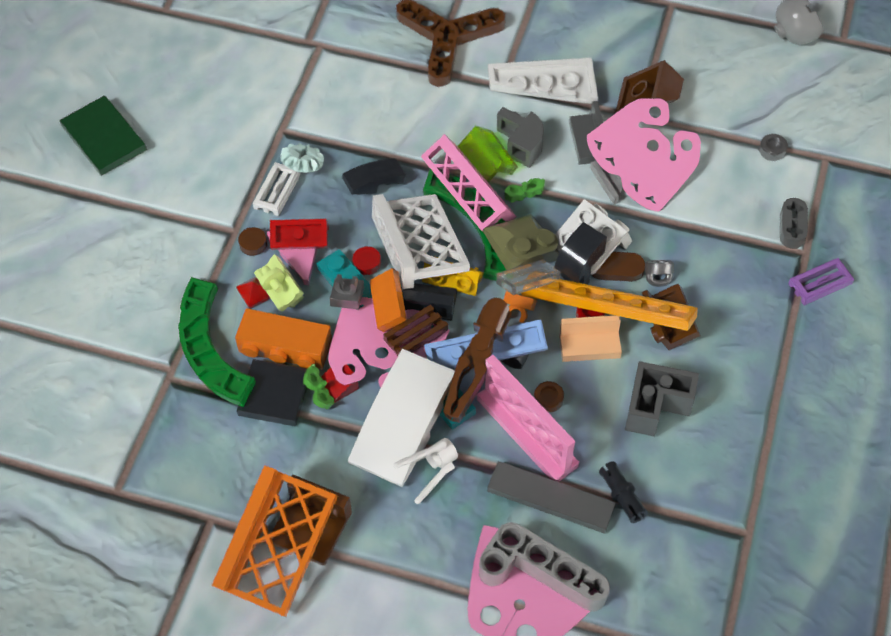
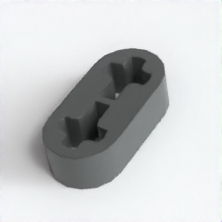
[779,198,808,249]

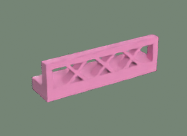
[421,134,517,231]

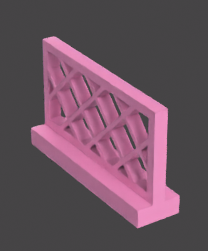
[477,355,579,482]

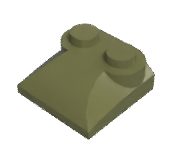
[483,214,559,275]

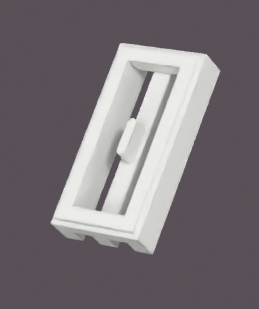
[253,162,301,217]

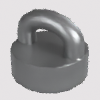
[645,260,674,287]

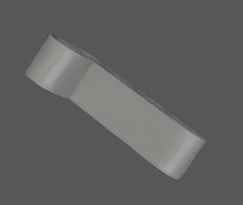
[479,522,610,611]

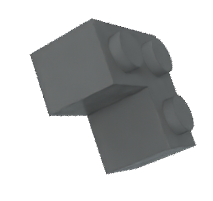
[625,361,699,437]

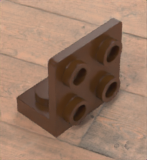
[271,474,352,566]

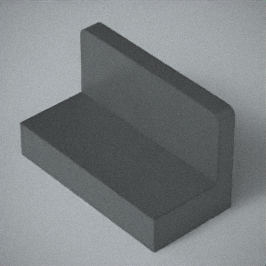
[569,101,603,165]

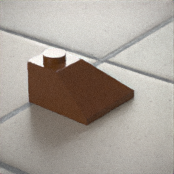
[615,60,684,114]

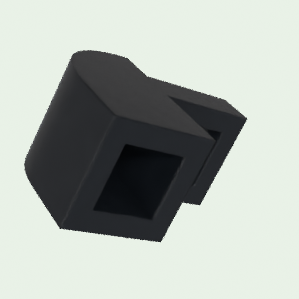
[554,222,607,285]

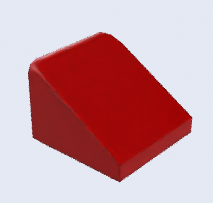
[321,364,359,403]

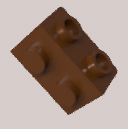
[642,284,701,350]

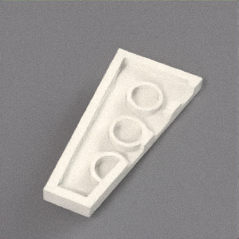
[488,58,598,104]

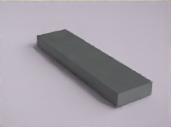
[487,461,616,534]

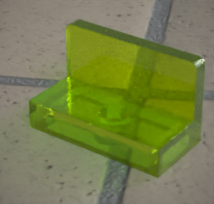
[458,125,518,183]

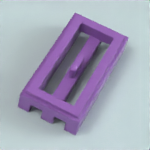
[788,258,854,305]

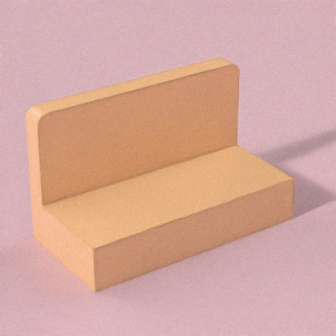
[559,315,622,362]

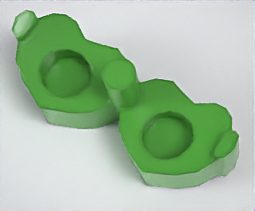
[504,178,545,203]
[303,364,335,410]

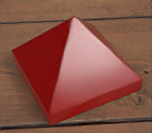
[236,277,271,309]

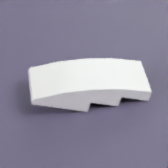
[348,349,455,487]

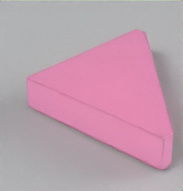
[267,231,317,286]

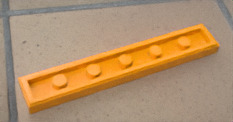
[521,274,698,331]

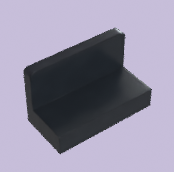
[401,283,457,321]

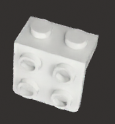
[555,199,632,274]

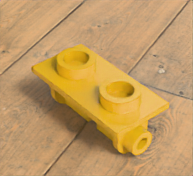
[422,256,483,296]

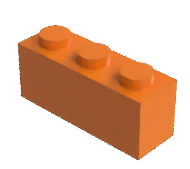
[235,308,332,370]

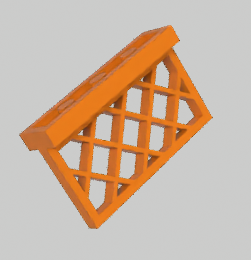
[211,465,338,617]

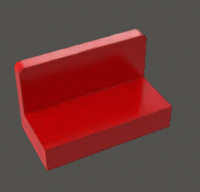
[270,219,329,250]

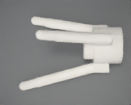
[393,438,458,504]

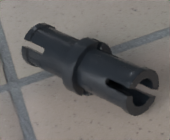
[599,461,648,523]

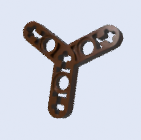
[396,0,505,87]

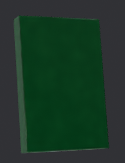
[59,95,147,176]

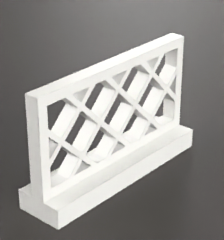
[372,194,470,289]

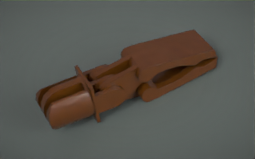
[443,298,510,423]

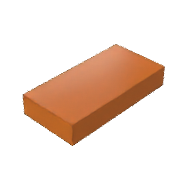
[370,268,407,332]

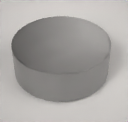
[759,134,788,161]

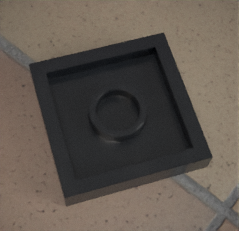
[237,359,307,427]

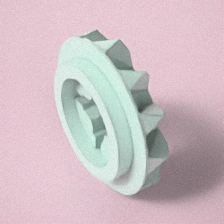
[280,143,324,173]

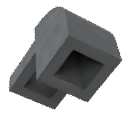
[497,107,544,168]

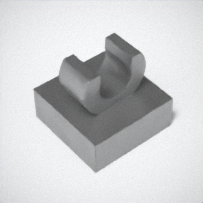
[329,274,364,310]

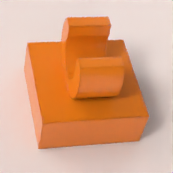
[503,291,537,323]

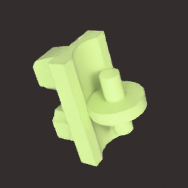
[254,254,304,312]

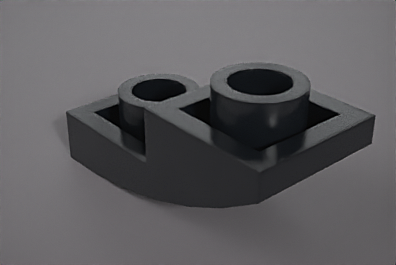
[342,158,406,195]

